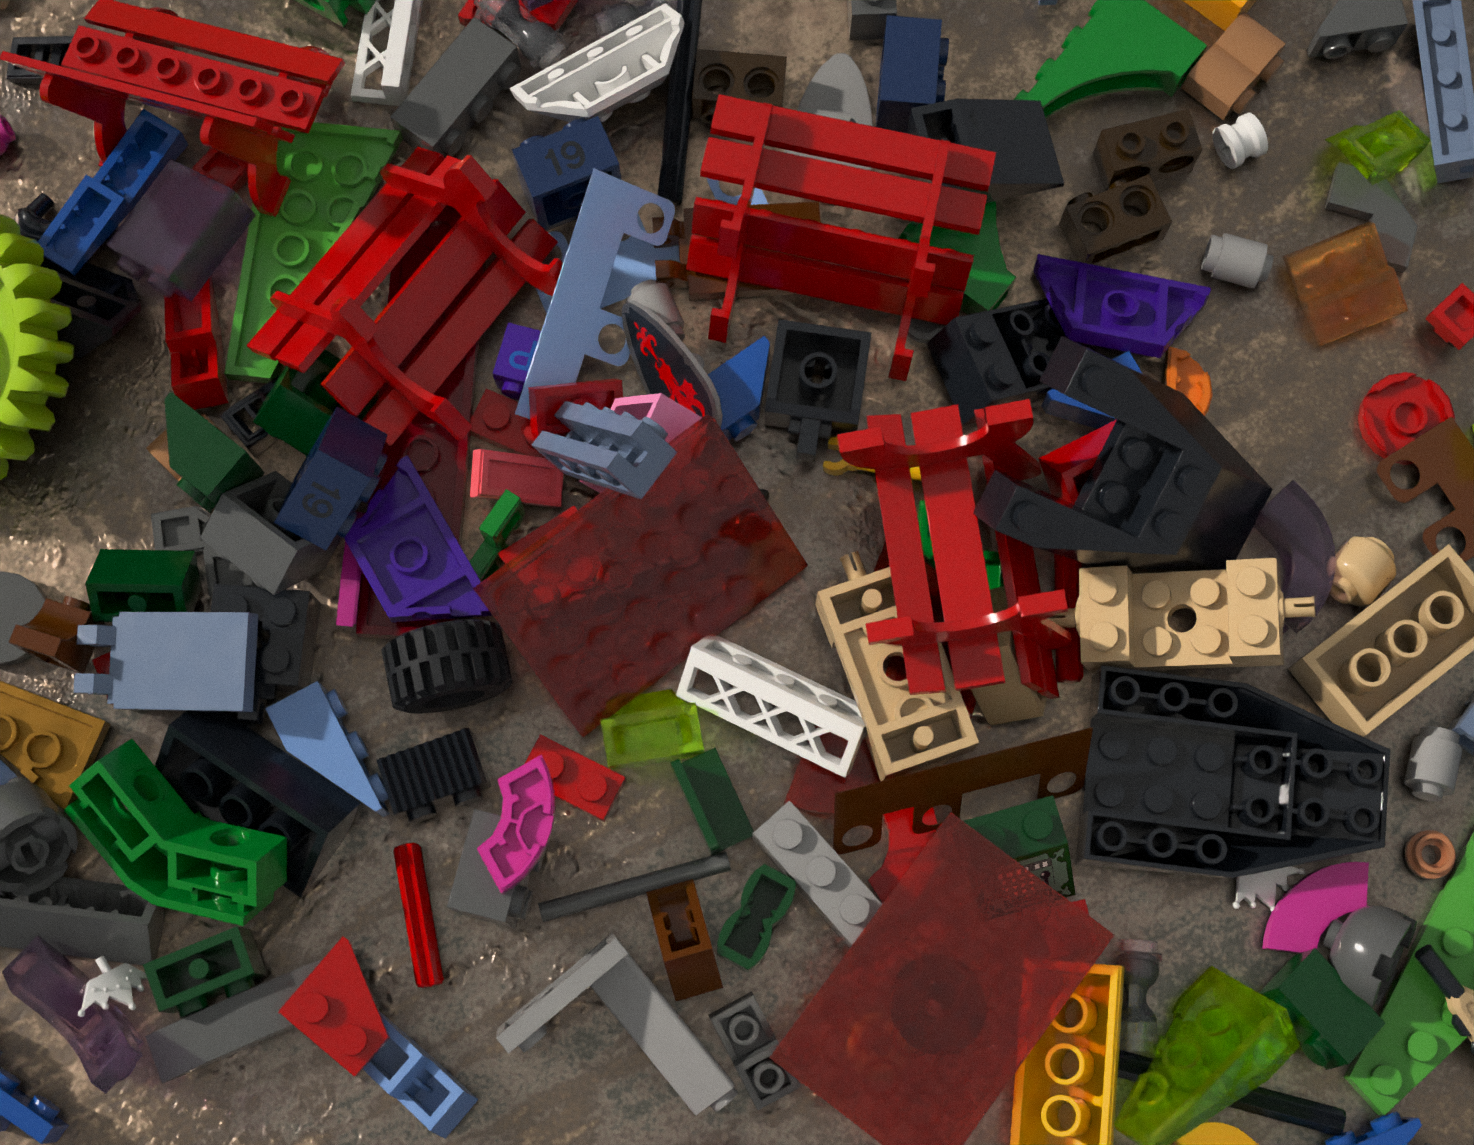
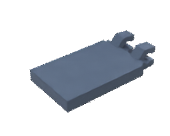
[73,612,258,712]

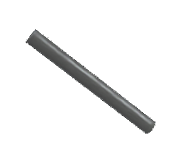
[538,852,731,922]

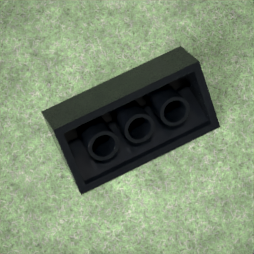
[155,711,360,898]

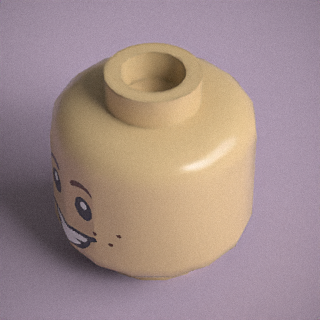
[1323,536,1396,606]

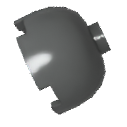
[1323,905,1417,1008]

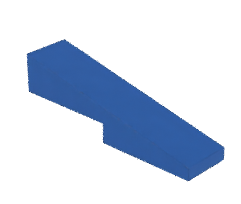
[38,108,188,276]

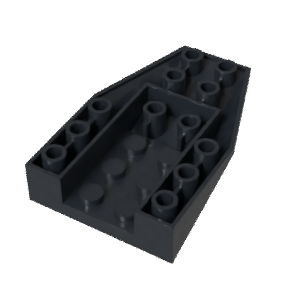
[1075,665,1390,879]

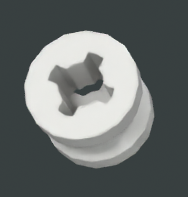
[1213,112,1268,169]

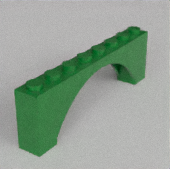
[898,0,1207,315]

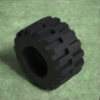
[381,619,513,714]

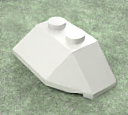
[510,3,685,122]

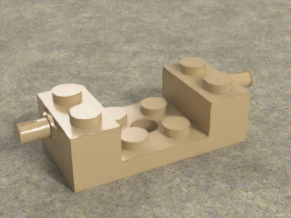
[815,551,979,781]
[1048,558,1315,673]

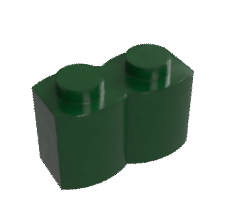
[717,864,796,972]

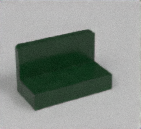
[670,748,754,856]

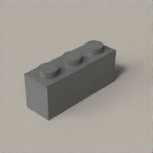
[390,17,521,158]

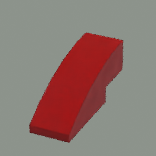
[164,270,228,410]

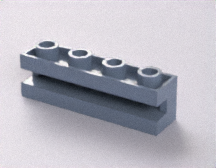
[1413,0,1474,184]
[531,401,677,499]

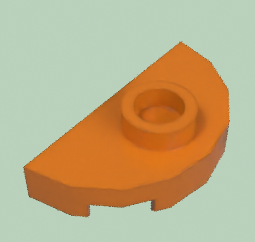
[1164,347,1213,416]

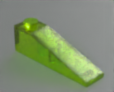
[1114,966,1300,1145]

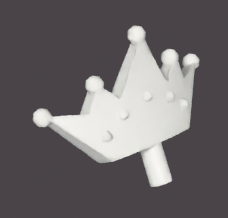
[1233,866,1305,912]
[78,956,147,1017]

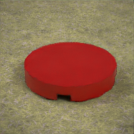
[1358,372,1455,465]

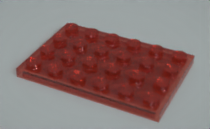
[473,414,808,737]
[770,812,1114,1145]

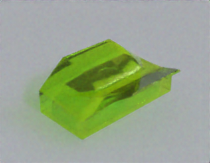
[1325,110,1431,185]
[600,689,704,769]

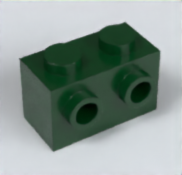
[85,549,202,622]
[143,926,267,1019]
[1257,948,1386,1070]

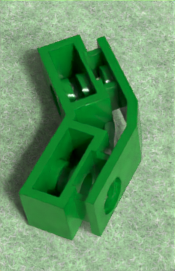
[64,738,287,926]

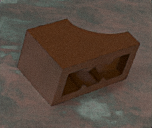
[8,596,104,673]
[646,879,723,1001]

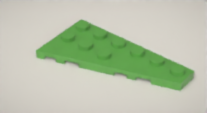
[224,122,403,383]
[1344,832,1474,1116]

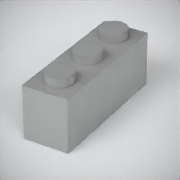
[752,800,889,949]

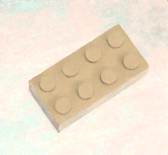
[1288,544,1474,737]

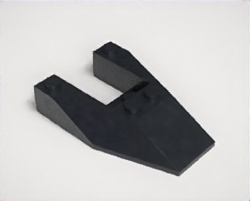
[973,336,1273,571]

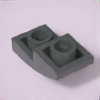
[709,992,802,1111]

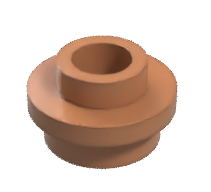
[1405,830,1456,879]

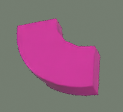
[336,512,365,627]
[477,754,555,894]
[1262,862,1369,954]

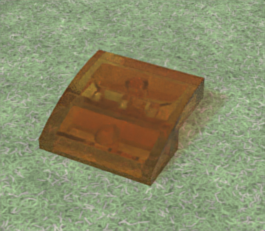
[1283,222,1408,345]

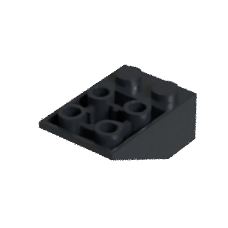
[907,98,1064,203]
[926,298,1082,425]

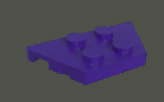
[1033,254,1211,358]
[344,455,497,622]

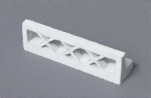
[351,0,423,106]
[676,633,867,778]

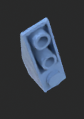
[265,681,390,817]

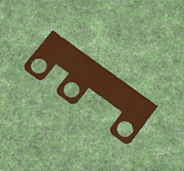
[1377,416,1474,562]
[833,727,1093,854]

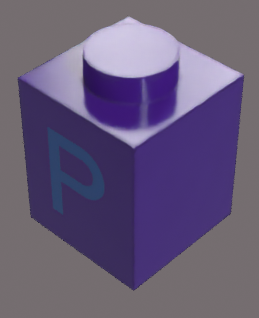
[492,322,541,400]

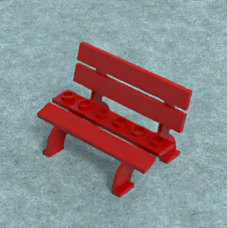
[0,0,346,217]
[686,94,996,381]
[246,147,563,446]
[837,399,1072,699]

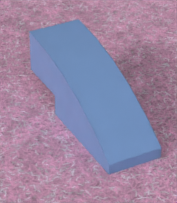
[363,1009,478,1139]

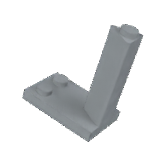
[496,933,738,1116]

